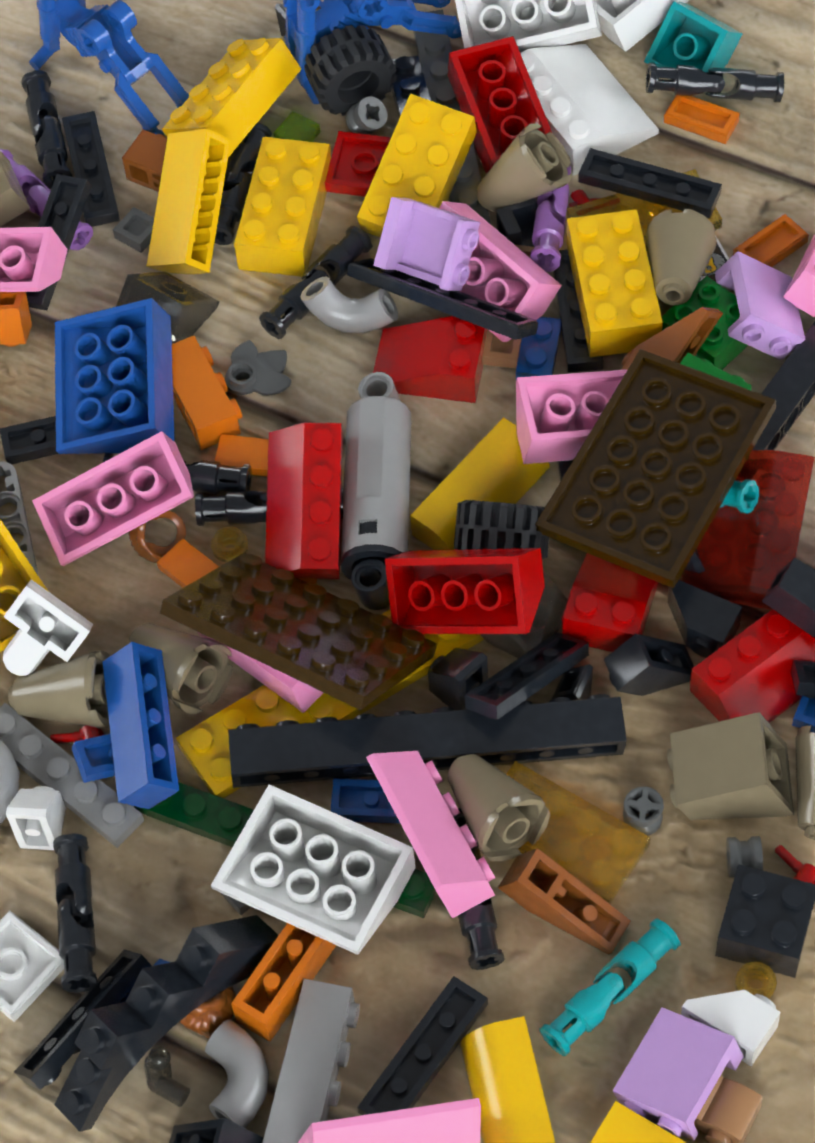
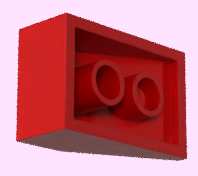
[373,316,487,403]
[562,553,658,652]

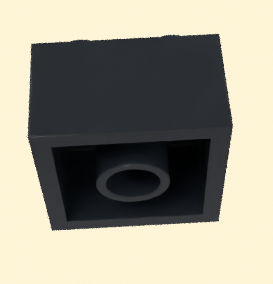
[715,864,815,978]

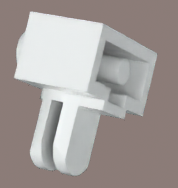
[3,580,93,676]

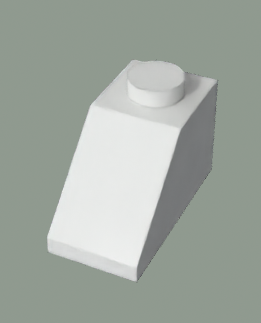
[6,786,66,850]
[681,990,781,1066]

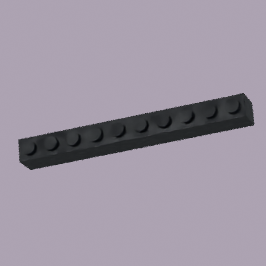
[228,694,627,788]

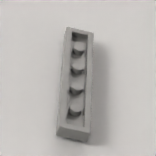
[0,703,144,848]

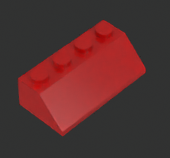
[448,36,552,174]
[265,422,343,579]
[385,548,545,634]
[690,609,815,723]

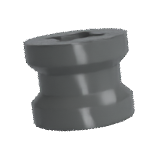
[345,96,388,135]
[623,787,664,836]
[726,836,763,877]

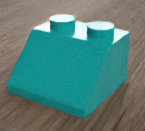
[644,1,743,72]

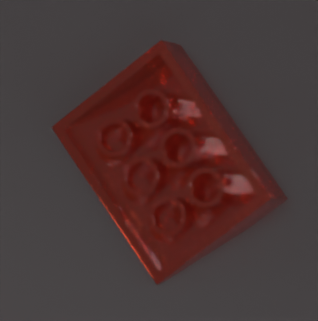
[679,450,815,610]

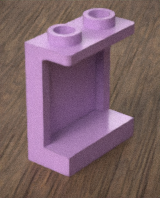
[373,197,480,291]
[715,251,806,360]
[613,1007,743,1141]

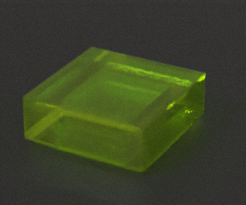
[273,111,321,142]

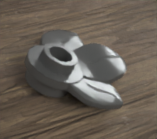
[225,340,292,396]

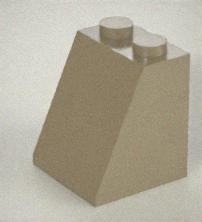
[667,712,794,820]

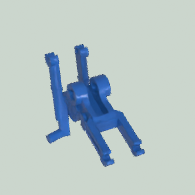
[29,0,189,135]
[283,0,462,104]

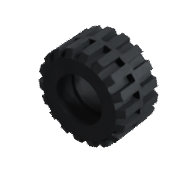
[304,25,397,116]
[453,500,549,559]

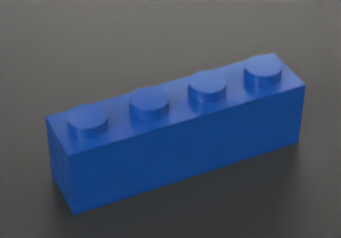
[102,642,179,809]

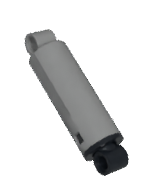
[341,372,412,610]

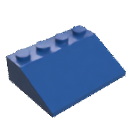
[55,298,175,454]

